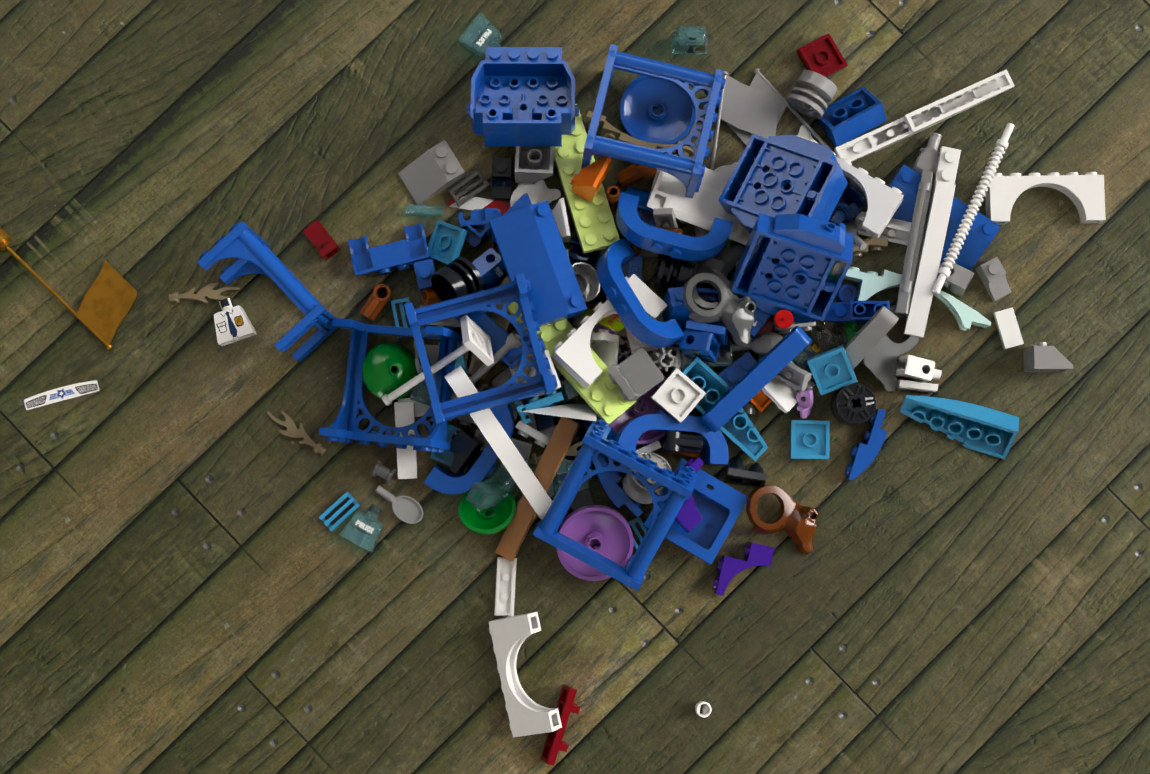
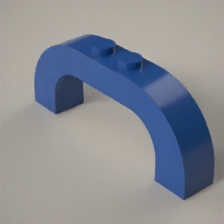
[616,192,733,261]
[597,238,685,348]
[424,387,515,494]
[614,410,729,465]

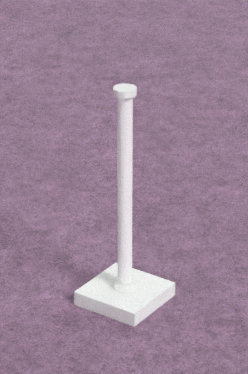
[382,315,494,406]

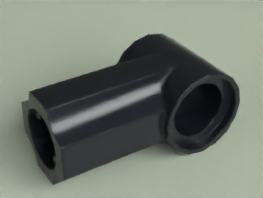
[663,431,703,453]

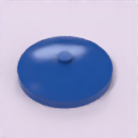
[620,75,695,144]

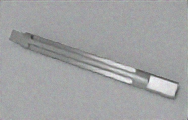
[895,171,933,315]

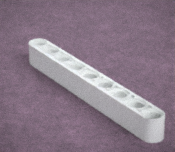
[444,366,552,520]

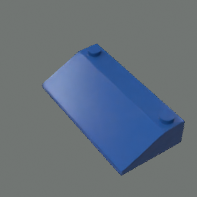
[888,164,1001,270]
[488,201,587,327]

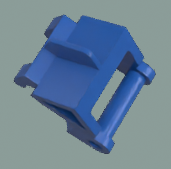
[458,208,501,247]

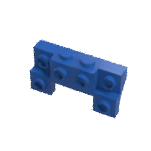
[348,222,431,277]
[455,289,532,369]

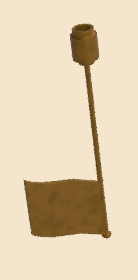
[0,227,138,350]

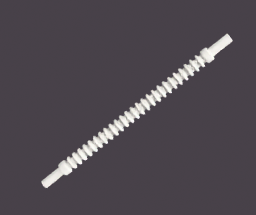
[932,123,1015,294]

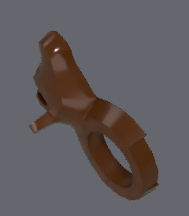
[746,485,818,554]

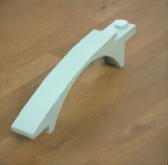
[844,266,991,331]

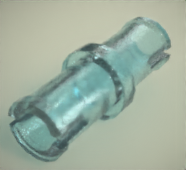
[405,203,444,218]

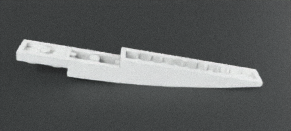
[834,69,1015,162]
[904,146,961,338]

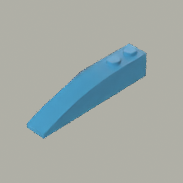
[680,356,768,461]
[900,395,1019,459]

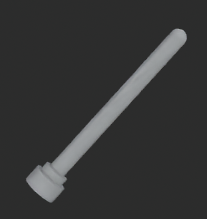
[451,332,522,399]

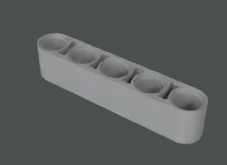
[844,306,899,369]

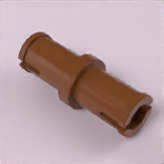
[606,185,621,205]

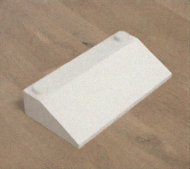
[646,153,750,245]

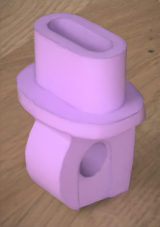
[796,389,814,418]

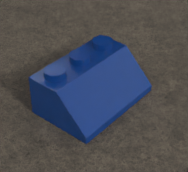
[817,87,887,147]

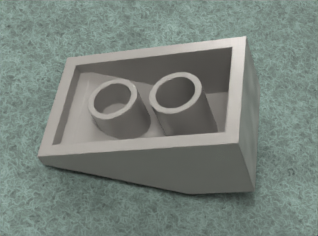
[398,140,466,205]

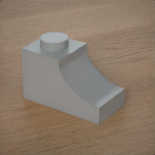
[975,257,1012,302]

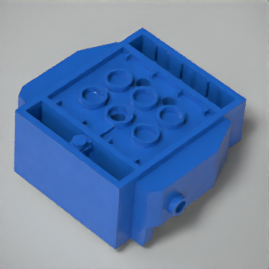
[467,47,579,147]
[718,134,848,234]
[731,213,854,323]

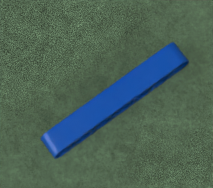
[700,326,812,433]

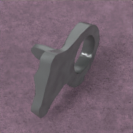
[692,245,744,310]
[682,273,757,347]
[860,305,920,391]

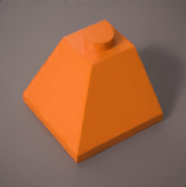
[570,157,612,202]

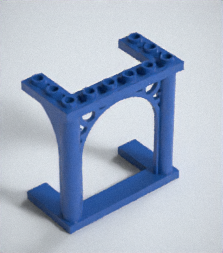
[581,44,726,198]
[197,221,338,362]
[404,273,558,424]
[319,318,463,453]
[533,419,698,591]

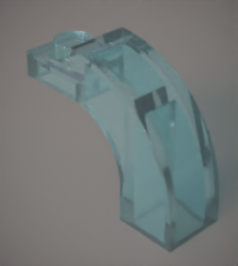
[466,455,527,510]

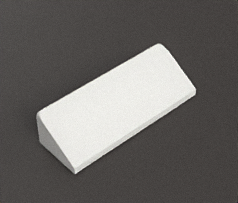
[855,211,912,245]

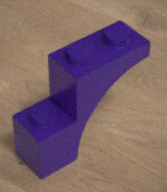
[675,458,704,533]
[712,542,774,596]

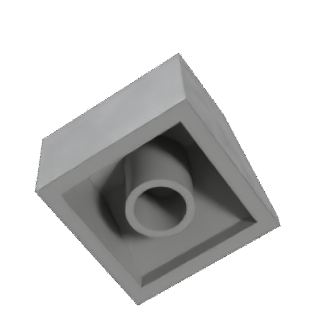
[514,146,554,183]
[1023,342,1073,372]

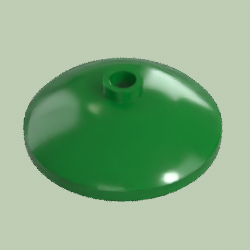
[362,343,418,400]
[458,482,516,535]

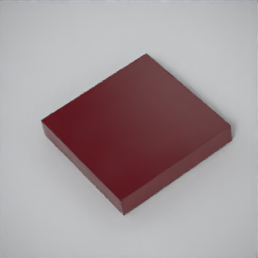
[796,33,848,78]

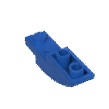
[811,301,890,325]
[844,408,888,481]
[594,453,643,517]

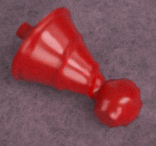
[774,309,793,329]

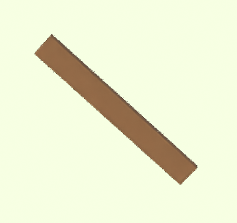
[495,417,580,562]

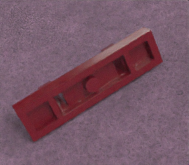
[541,684,580,766]

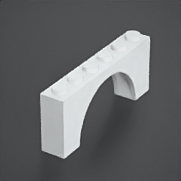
[789,138,904,239]
[985,172,1106,225]
[552,274,668,389]
[489,612,562,737]

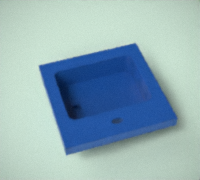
[643,459,747,565]

